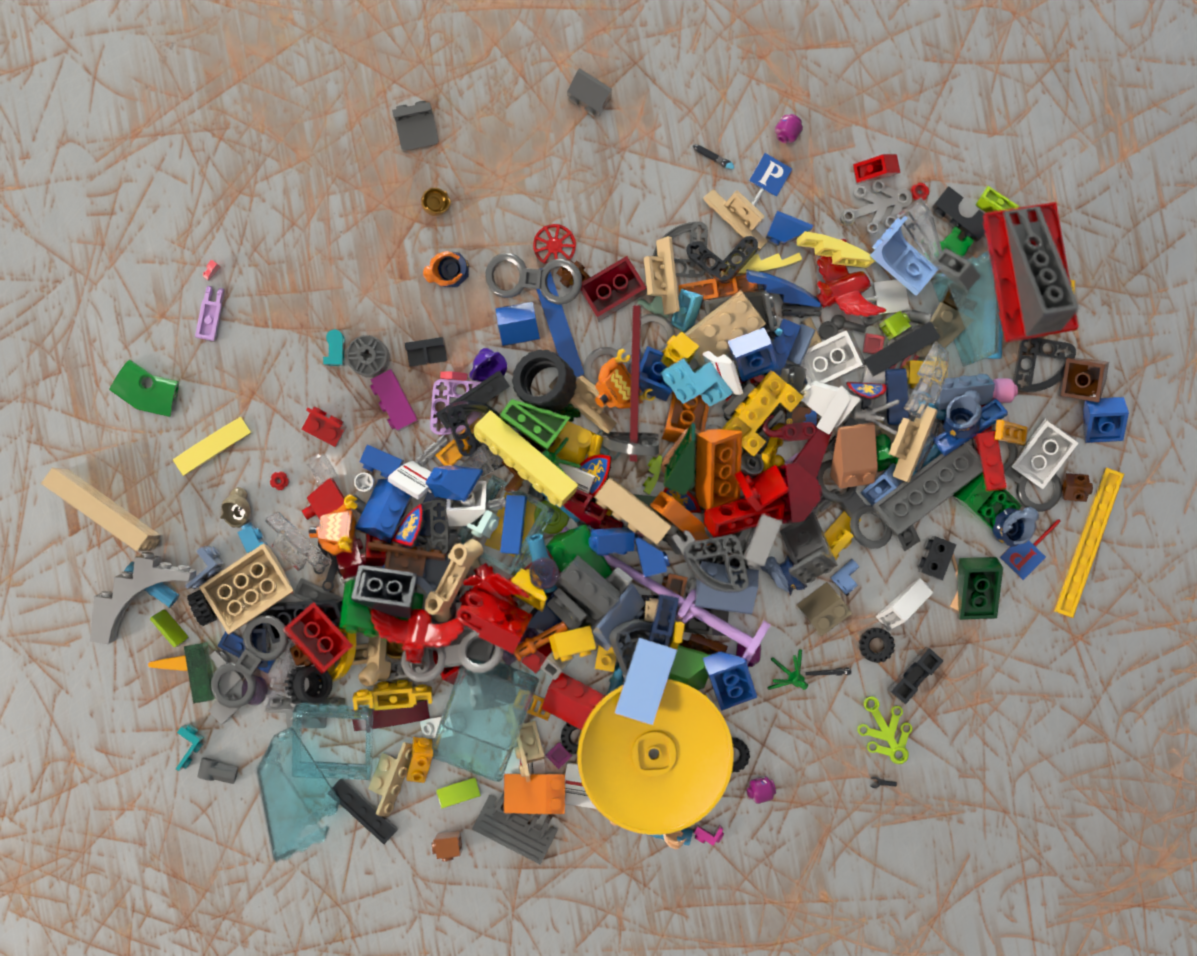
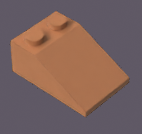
[830,422,877,489]

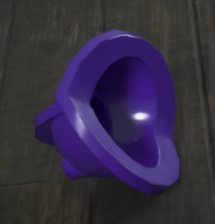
[469,348,507,382]

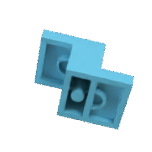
[660,358,733,407]

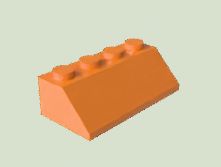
[695,429,742,509]

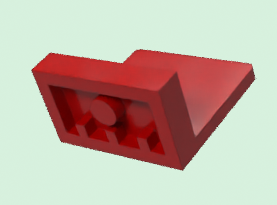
[301,406,347,447]
[734,465,789,512]

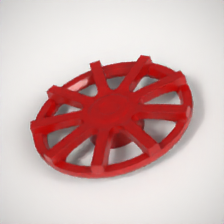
[533,224,576,265]

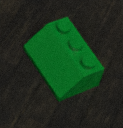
[546,524,613,579]

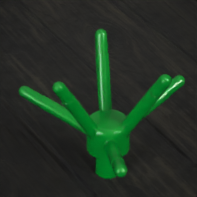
[542,437,581,476]
[768,649,808,690]

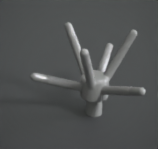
[855,399,899,435]

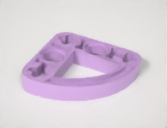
[430,379,487,435]

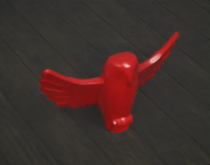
[816,239,886,317]
[459,563,530,618]
[371,609,468,663]

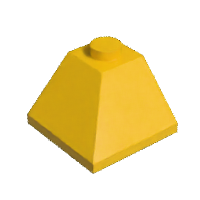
[511,568,546,612]

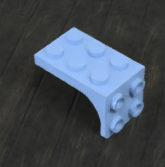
[870,216,938,296]

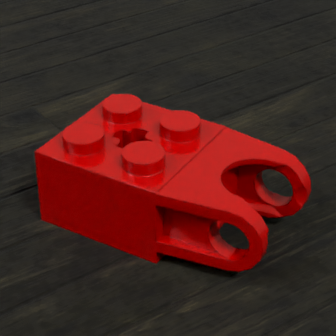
[457,590,532,654]

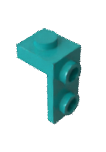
[176,725,204,771]

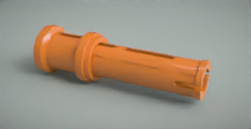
[514,621,568,662]

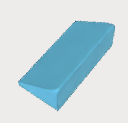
[671,289,703,332]

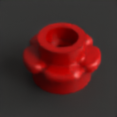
[911,183,930,201]
[270,472,289,490]

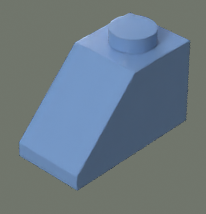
[860,463,903,505]

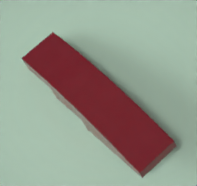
[563,489,624,530]

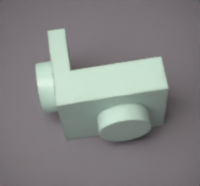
[467,510,500,538]

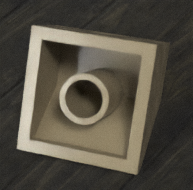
[796,582,853,637]

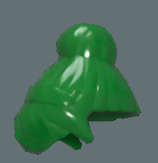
[876,434,898,472]

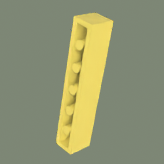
[473,410,578,508]

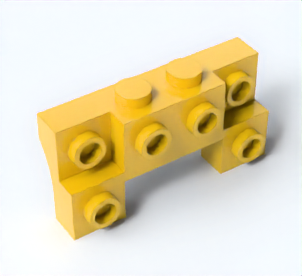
[722,371,803,457]
[353,680,433,710]

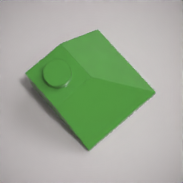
[668,645,710,690]

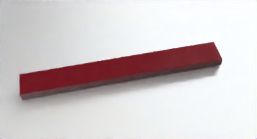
[629,305,642,462]

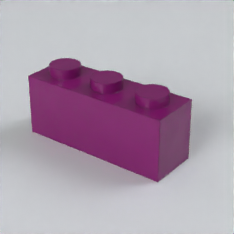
[370,369,419,432]

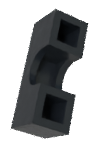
[932,186,985,242]
[888,647,944,704]

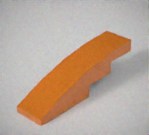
[678,274,759,301]

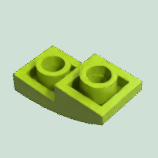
[642,455,662,495]
[436,778,481,809]

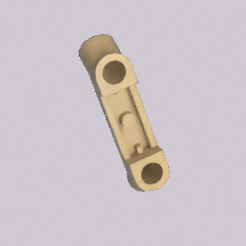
[425,539,483,622]
[358,607,395,687]

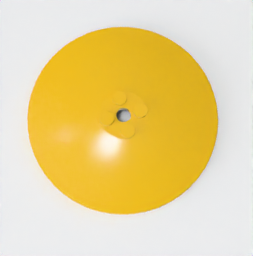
[577,679,733,835]

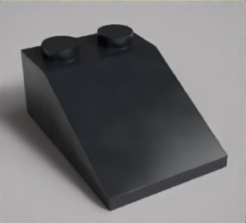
[351,565,418,618]

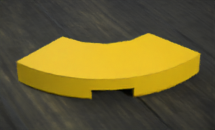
[762,422,786,471]
[668,621,684,652]

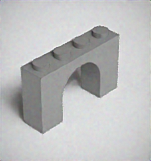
[742,515,781,568]

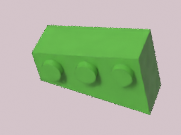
[500,399,570,451]

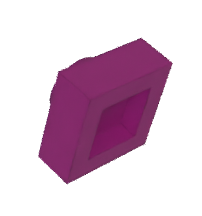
[545,742,572,769]

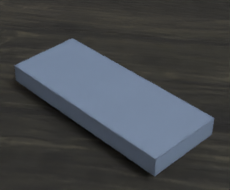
[787,324,816,365]

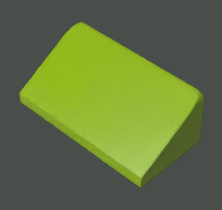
[975,186,1020,213]
[150,609,189,647]

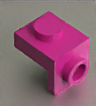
[693,825,724,846]

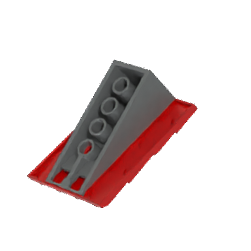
[983,202,1080,343]

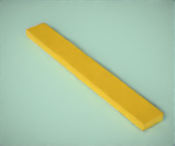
[1054,467,1124,618]

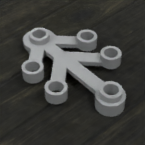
[840,180,912,234]

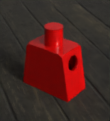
[302,478,345,520]

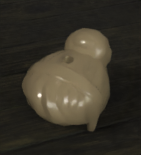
[220,487,251,528]

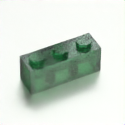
[184,642,215,704]

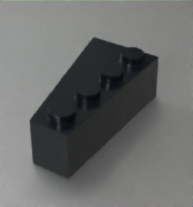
[262,599,343,644]

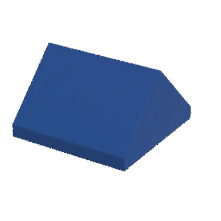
[496,302,540,346]

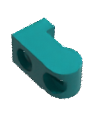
[323,329,345,366]

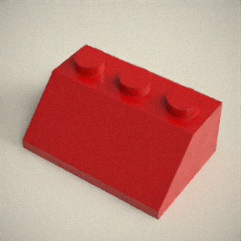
[283,602,353,673]
[541,673,606,730]

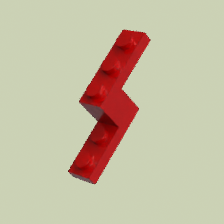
[973,404,1007,492]

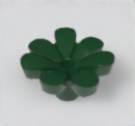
[556,404,580,422]

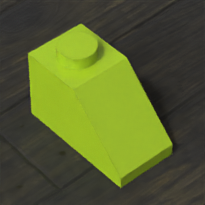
[879,311,911,341]

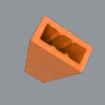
[650,491,713,548]

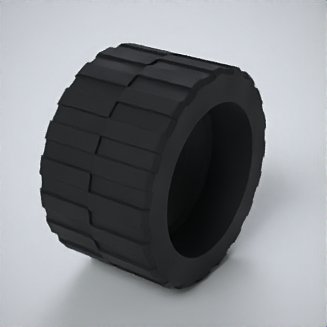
[512,349,577,413]

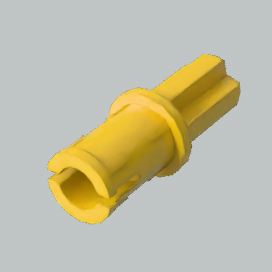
[586,434,603,458]

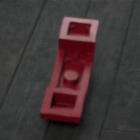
[351,700,430,731]

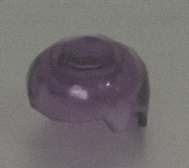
[529,557,559,589]
[241,675,268,705]

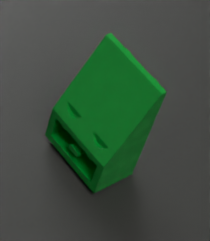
[952,473,1022,530]

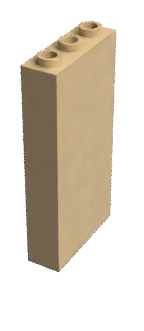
[41,467,161,551]

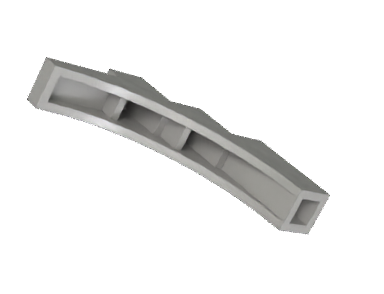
[90,552,197,644]
[540,567,633,680]

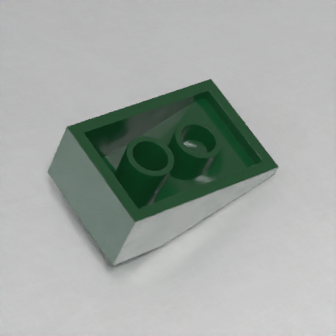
[664,422,696,496]
[957,557,1003,620]

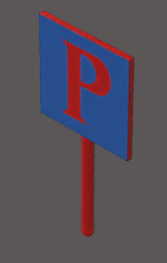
[1000,519,1061,580]

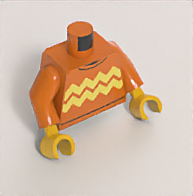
[595,349,656,409]
[309,495,357,555]

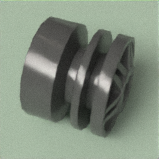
[347,335,390,378]

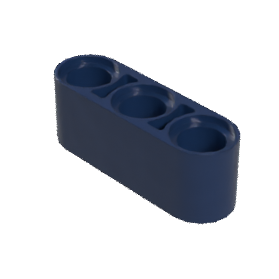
[885,368,909,425]

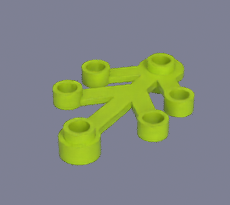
[857,696,912,764]

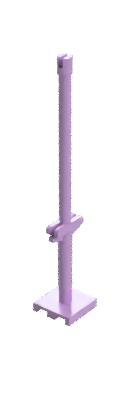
[561,527,771,665]

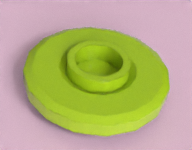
[534,500,569,534]

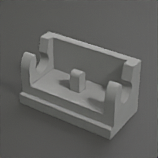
[664,530,695,555]

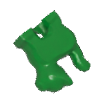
[933,226,974,258]

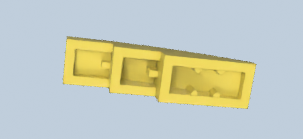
[797,231,875,268]
[722,253,802,275]
[173,417,251,476]

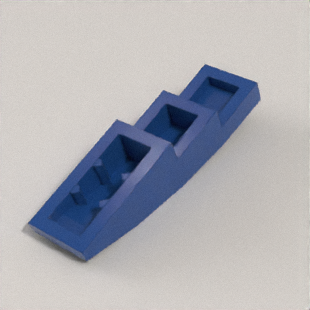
[745,269,821,307]

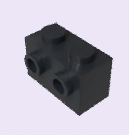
[917,536,957,580]

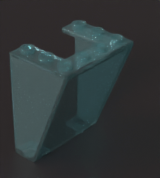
[931,251,1000,367]
[256,726,341,863]

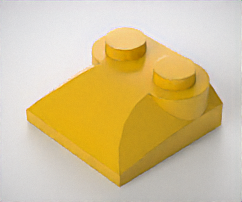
[547,421,596,464]

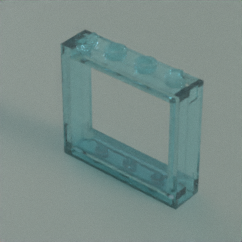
[458,475,555,576]
[293,703,373,780]

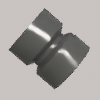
[741,452,764,479]

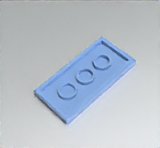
[615,638,677,725]

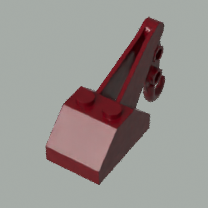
[762,415,833,524]

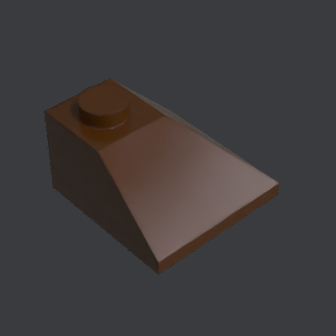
[1061,358,1109,402]

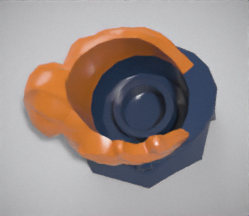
[423,251,469,287]

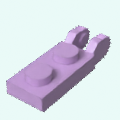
[195,286,224,341]

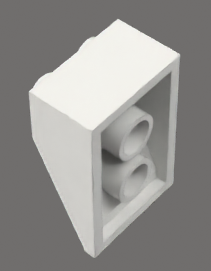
[800,330,866,385]
[1011,418,1078,489]

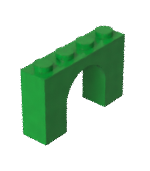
[339,579,424,641]

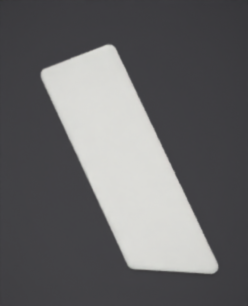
[817,386,851,434]

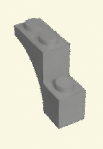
[208,649,244,725]

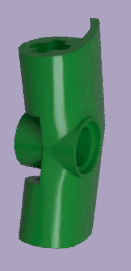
[109,360,179,417]

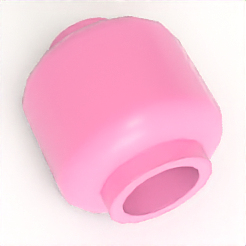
[992,378,1018,403]

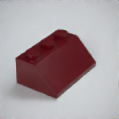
[580,256,647,322]

